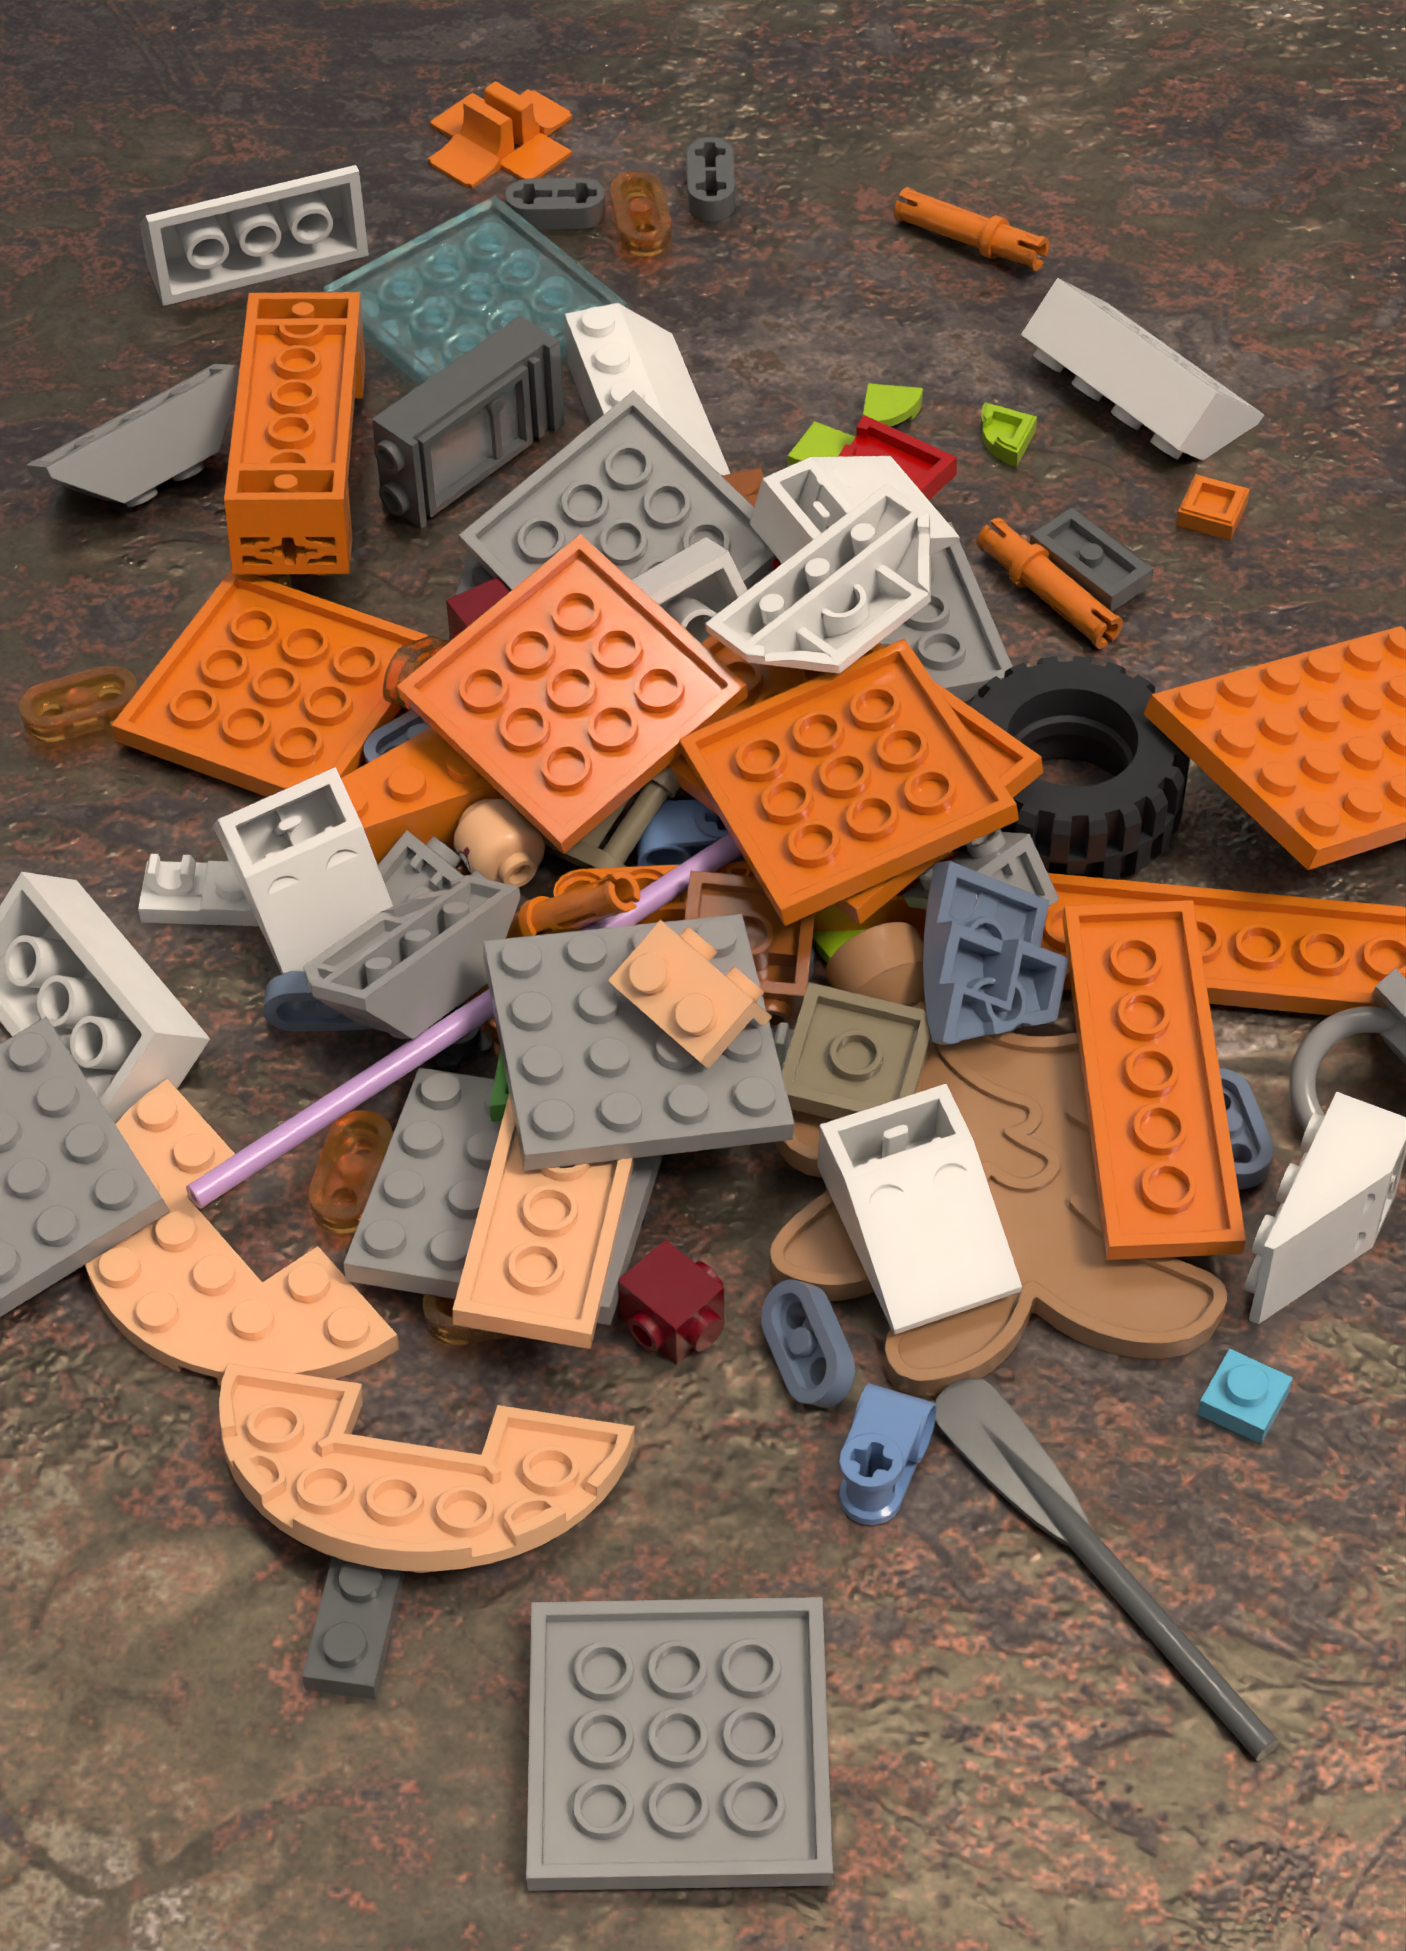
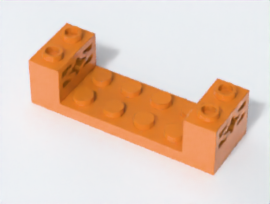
[224,292,365,576]

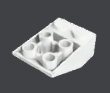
[750,456,960,564]
[213,767,393,974]
[817,1084,1022,1335]
[1244,1092,1406,1324]

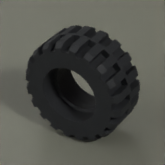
[966,656,1190,880]

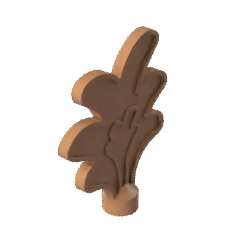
[769,922,1227,1396]

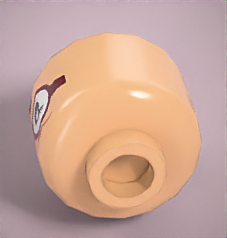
[453,799,545,887]

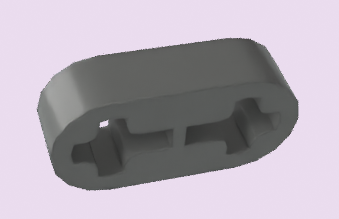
[686,137,735,222]
[505,177,606,230]

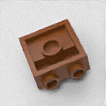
[684,870,815,1028]

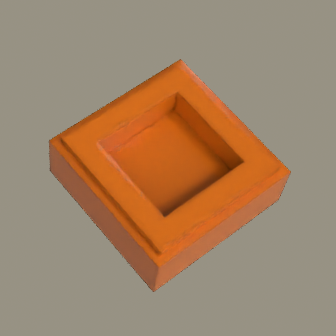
[1176,474,1250,541]

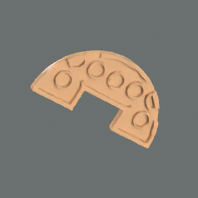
[85,1079,399,1385]
[219,1363,635,1573]

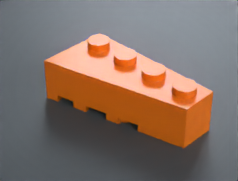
[341,727,505,865]

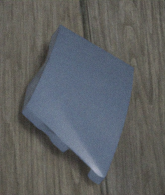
[923,861,1069,1045]

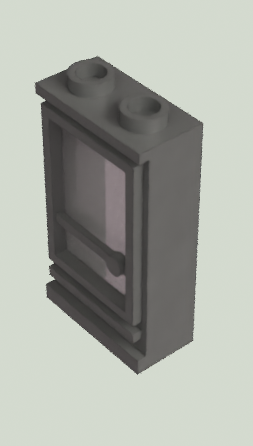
[372,315,565,529]

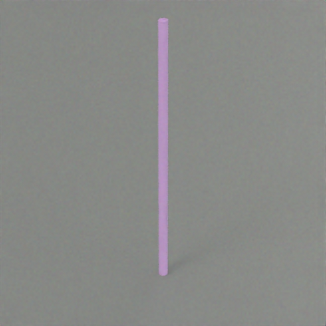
[186,833,742,1209]

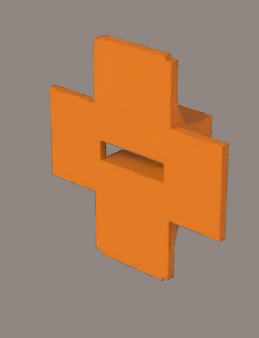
[428,81,572,189]

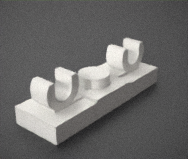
[138,854,259,926]

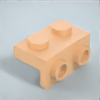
[608,920,772,1069]

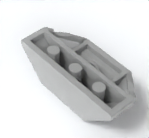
[26,364,239,507]
[303,875,520,1039]

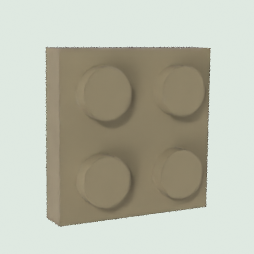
[782,982,932,1120]

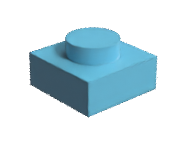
[1198,1348,1293,1444]

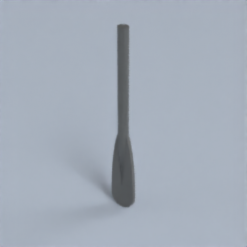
[935,1378,1279,1761]

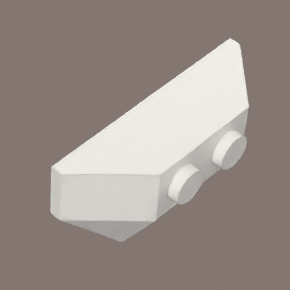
[705,483,931,674]

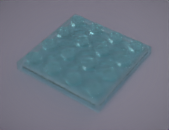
[323,196,628,386]

